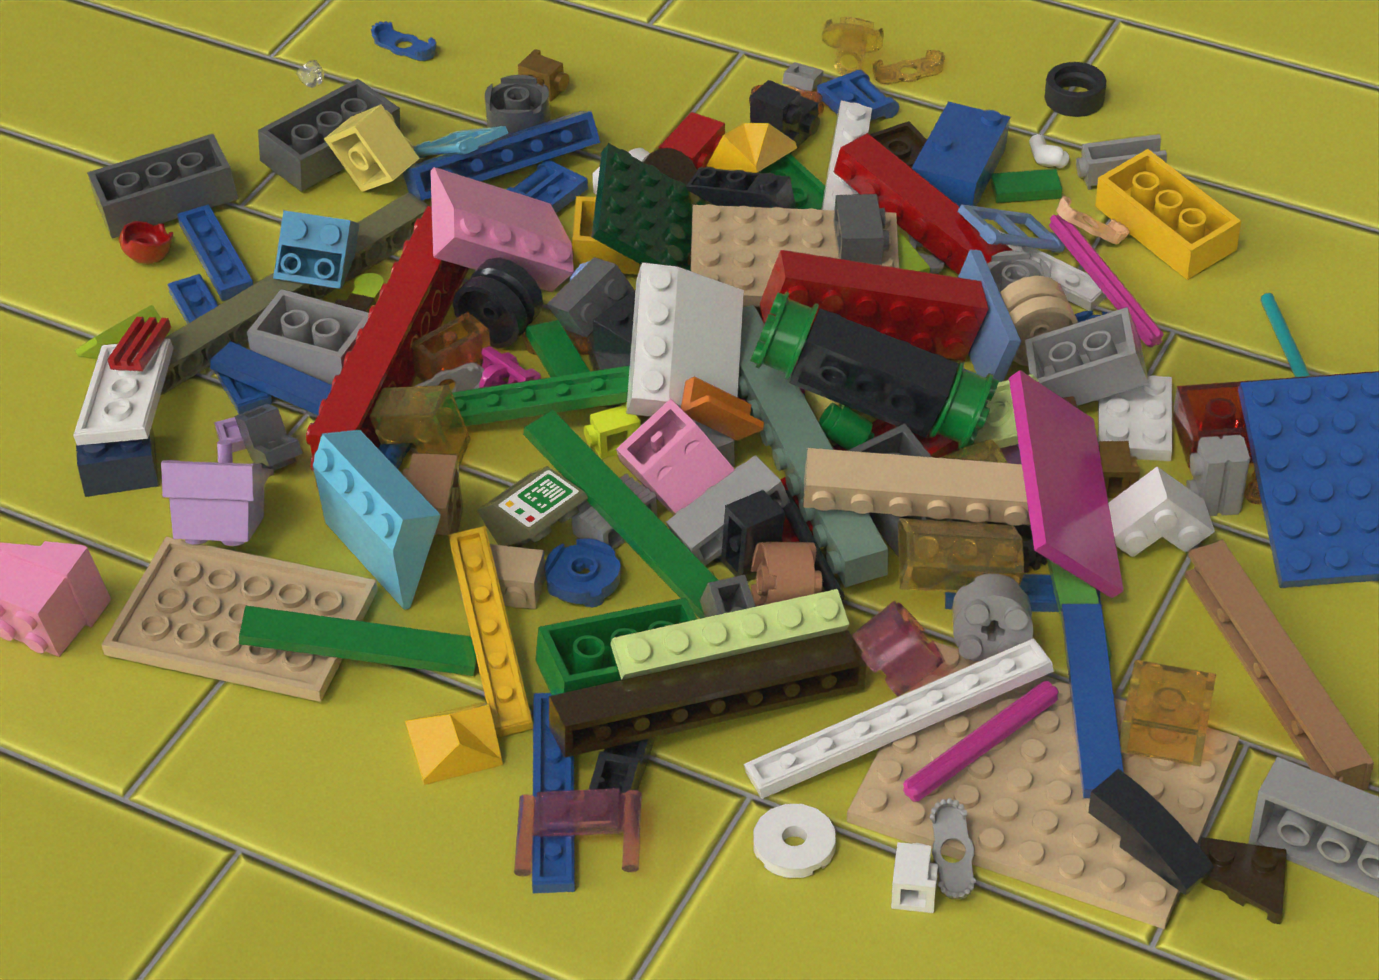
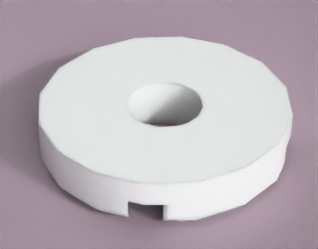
[753,804,836,878]

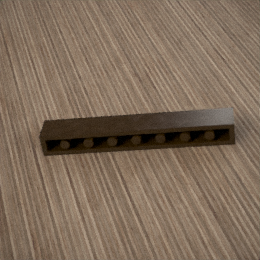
[549,630,867,758]

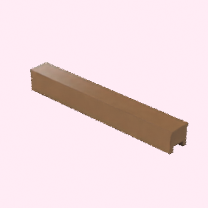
[1185,539,1374,790]

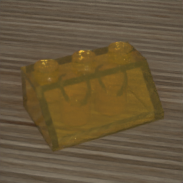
[898,518,1024,593]

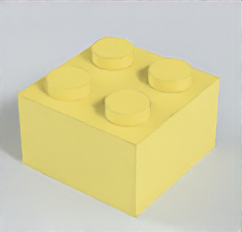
[324,104,420,192]

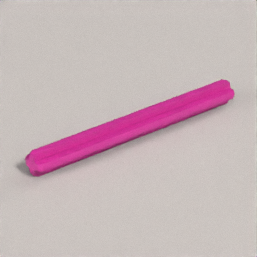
[1049,214,1164,348]

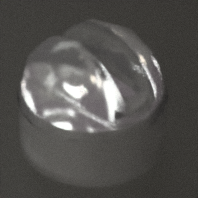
[296,60,324,88]

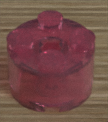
[853,601,945,697]

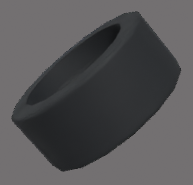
[1044,62,1107,117]

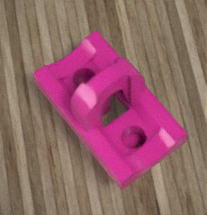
[479,346,541,388]

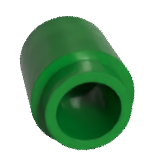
[818,403,874,451]

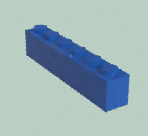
[403,111,600,200]

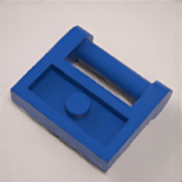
[817,70,900,121]
[506,160,588,213]

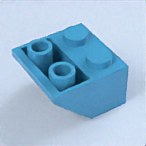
[273,210,359,289]

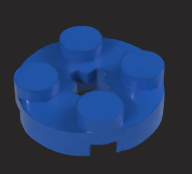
[545,538,621,608]

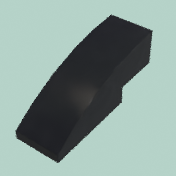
[1088,768,1214,895]

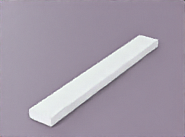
[744,638,1054,799]

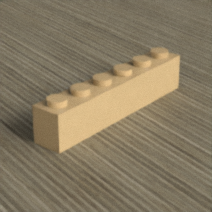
[803,448,1031,526]

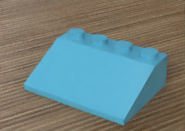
[313,430,441,610]

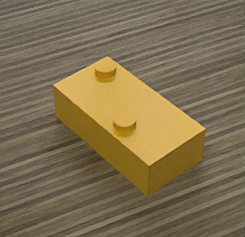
[1095,149,1241,280]

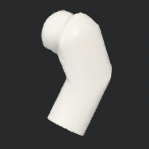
[1029,134,1069,168]

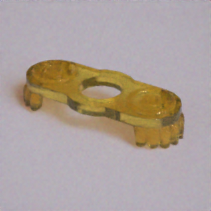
[872,50,945,84]

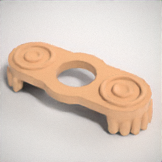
[1056,196,1130,244]

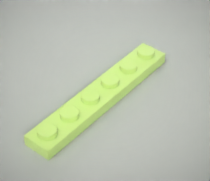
[611,589,850,680]

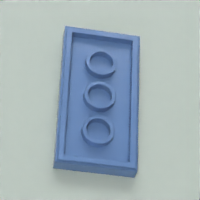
[958,250,1021,382]

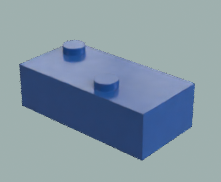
[912,101,1011,207]

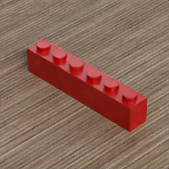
[833,133,1012,275]

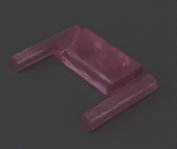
[514,789,642,876]

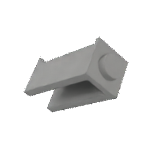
[1076,134,1167,190]

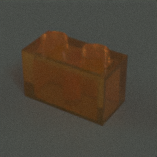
[411,312,491,391]

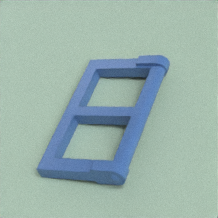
[957,204,1065,253]

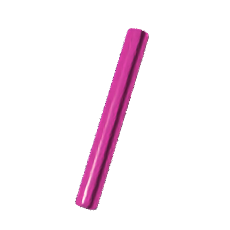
[903,681,1058,802]

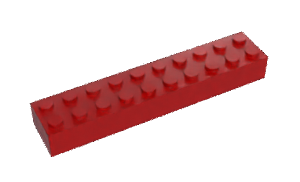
[306,206,469,484]

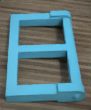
[414,126,509,158]

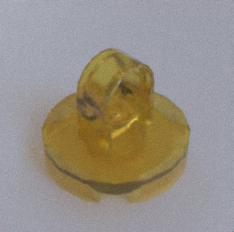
[822,17,884,76]

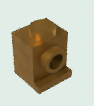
[518,49,569,102]
[1098,441,1140,498]

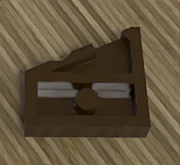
[1200,837,1286,924]

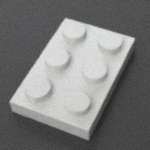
[1097,375,1172,461]

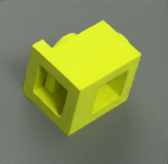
[584,402,641,459]

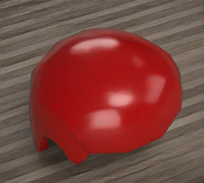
[119,221,173,264]

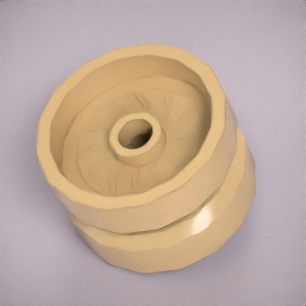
[1000,275,1078,366]

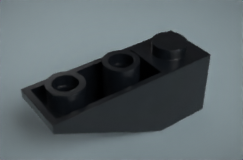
[686,167,796,209]

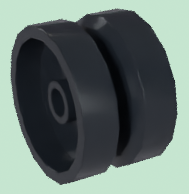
[453,258,543,348]

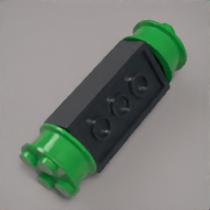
[750,292,999,450]

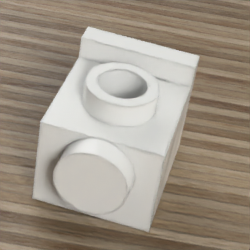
[891,842,938,913]

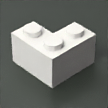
[1108,467,1215,557]

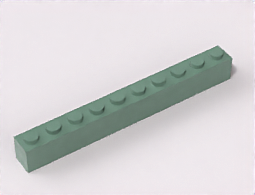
[738,305,888,587]

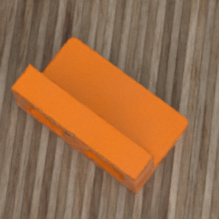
[681,376,764,441]

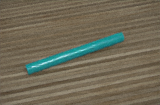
[1260,293,1311,378]

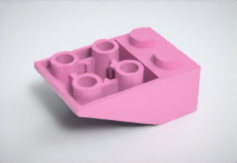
[616,399,735,515]

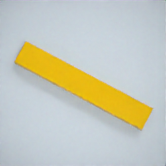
[448,526,533,738]

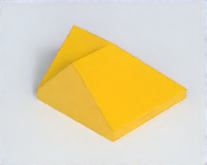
[706,123,797,173]
[405,702,503,785]

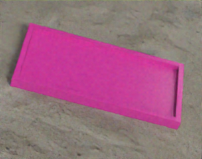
[1009,370,1124,598]

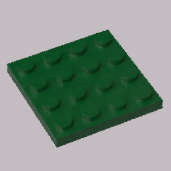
[591,143,714,271]

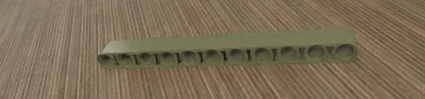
[161,193,429,395]

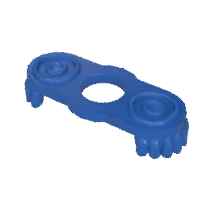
[371,21,436,61]

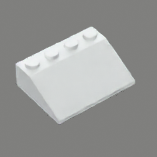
[626,263,744,422]

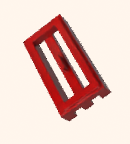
[107,316,172,371]

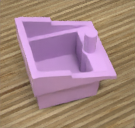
[161,440,274,546]

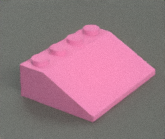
[431,167,574,292]

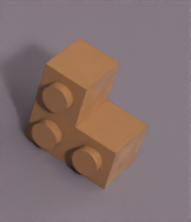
[403,453,463,535]

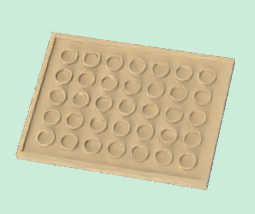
[847,642,1240,929]

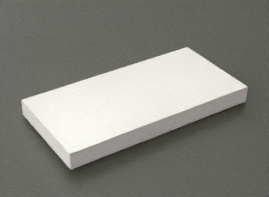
[73,339,174,445]

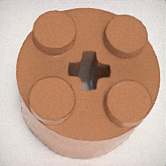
[751,542,822,607]

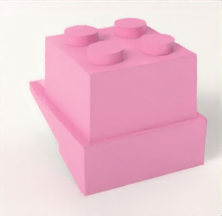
[0,541,111,657]

